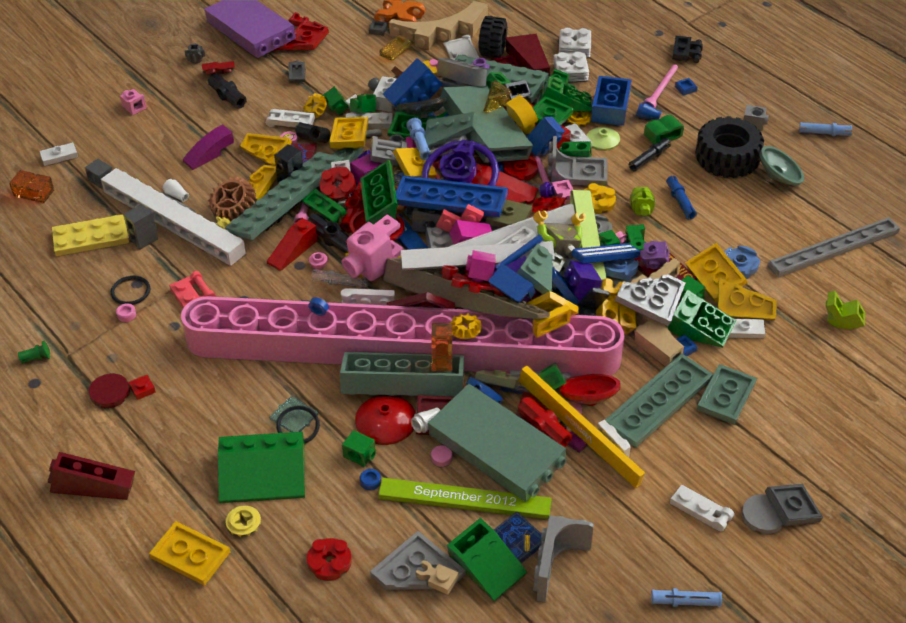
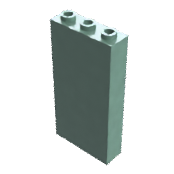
[439,86,533,163]
[428,384,567,502]

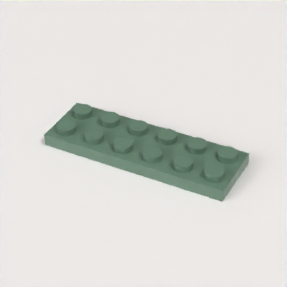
[605,353,713,448]

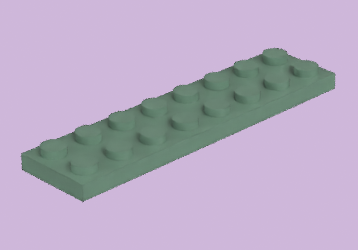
[225,152,345,240]

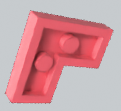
[436,204,484,233]

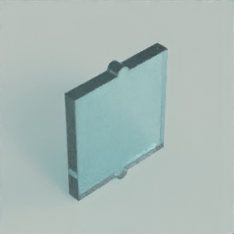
[269,396,319,432]

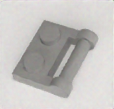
[371,136,407,166]

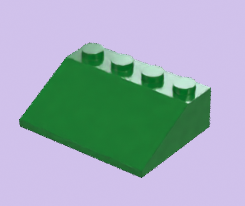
[218,431,305,503]

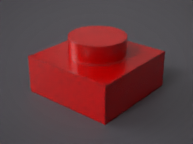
[129,375,156,400]

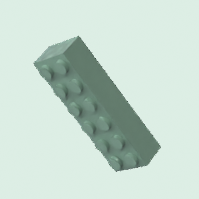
[340,352,464,397]

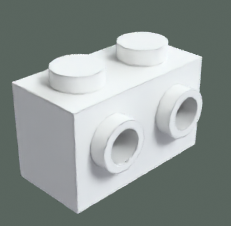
[373,76,396,112]

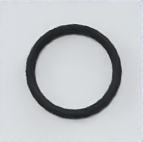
[111,275,151,305]
[276,405,320,443]

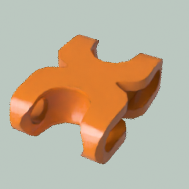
[374,0,425,27]

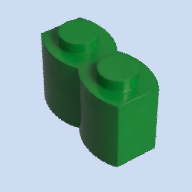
[644,115,684,144]

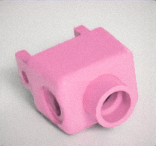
[342,215,404,281]

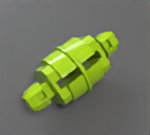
[630,187,655,216]

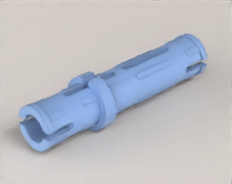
[799,122,852,136]
[651,588,722,607]

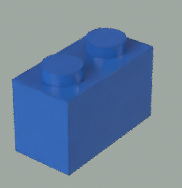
[527,117,565,156]

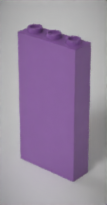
[204,0,296,58]

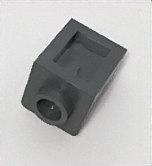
[289,60,306,82]

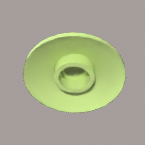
[587,127,620,150]

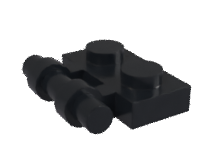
[672,36,703,63]

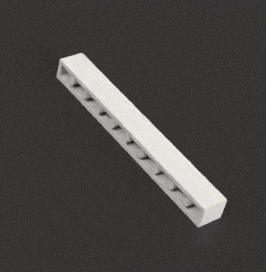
[101,168,246,266]

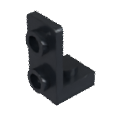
[576,288,609,316]

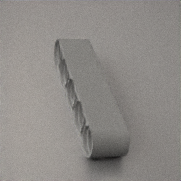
[437,58,487,86]

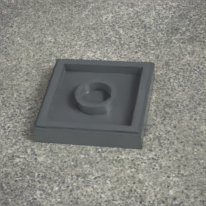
[765,484,823,526]

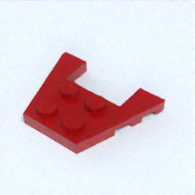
[274,12,329,50]

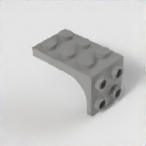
[548,136,607,186]
[533,515,594,602]

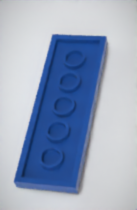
[396,175,508,217]

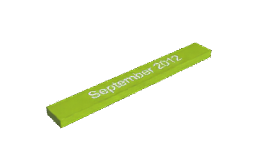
[378,477,552,520]

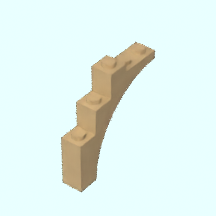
[389,1,488,50]
[630,258,684,367]

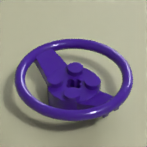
[421,139,499,186]

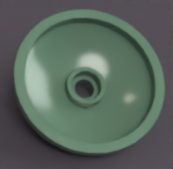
[760,146,804,186]

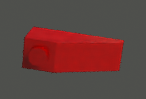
[267,218,318,271]

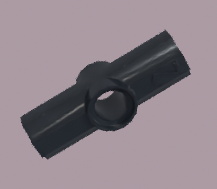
[208,73,247,109]
[307,213,349,253]

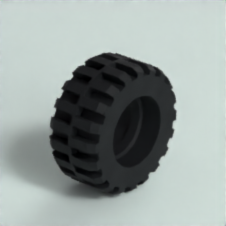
[695,116,764,178]

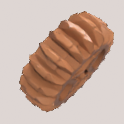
[208,177,257,221]

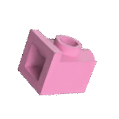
[120,89,146,115]

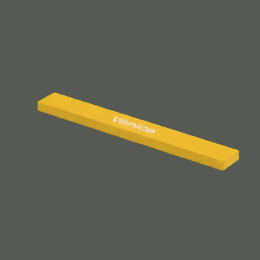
[519,366,645,489]

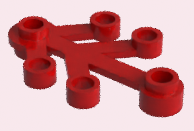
[441,265,505,296]

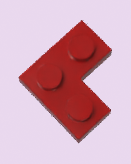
[202,61,235,76]

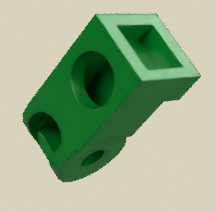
[559,141,592,157]
[625,224,646,251]

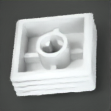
[559,28,591,57]
[553,52,589,82]

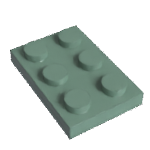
[697,364,757,425]

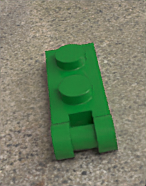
[302,189,347,223]

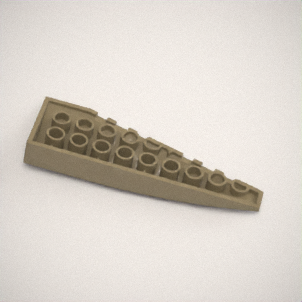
[383,257,550,319]

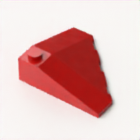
[471,164,538,205]

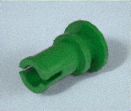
[18,341,51,364]

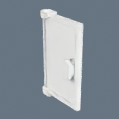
[443,35,480,60]

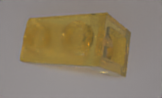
[483,80,511,113]

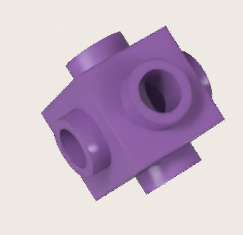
[640,241,669,269]

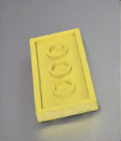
[52,214,129,256]

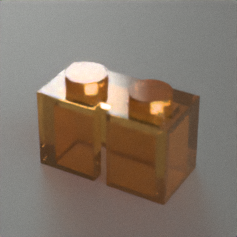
[9,170,54,203]
[431,323,452,371]

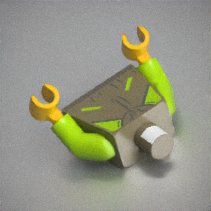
[533,210,585,259]

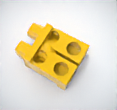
[596,278,636,335]

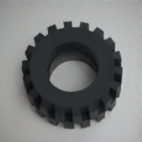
[478,16,508,58]

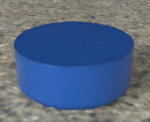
[308,297,329,316]
[360,469,381,490]

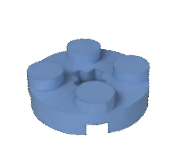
[724,246,760,279]
[603,258,639,281]

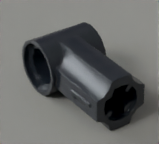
[295,122,331,143]

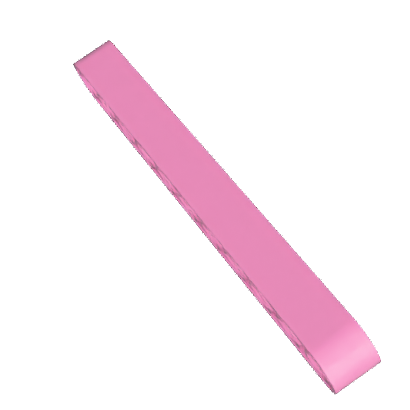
[181,297,624,377]

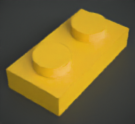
[533,304,571,338]

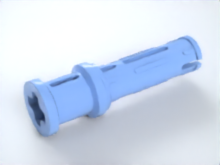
[406,118,431,160]

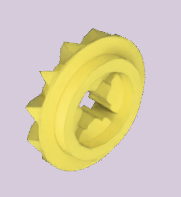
[226,506,261,537]

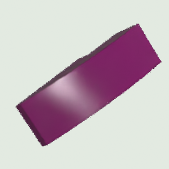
[183,124,234,170]

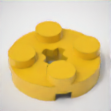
[584,183,616,214]

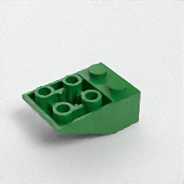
[539,76,593,111]
[665,290,737,348]
[447,517,527,601]

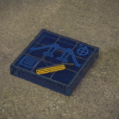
[494,512,542,563]

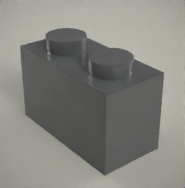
[123,204,158,250]

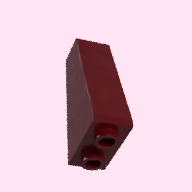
[505,34,550,78]
[48,452,135,500]

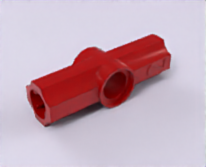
[340,182,364,233]
[518,397,572,447]

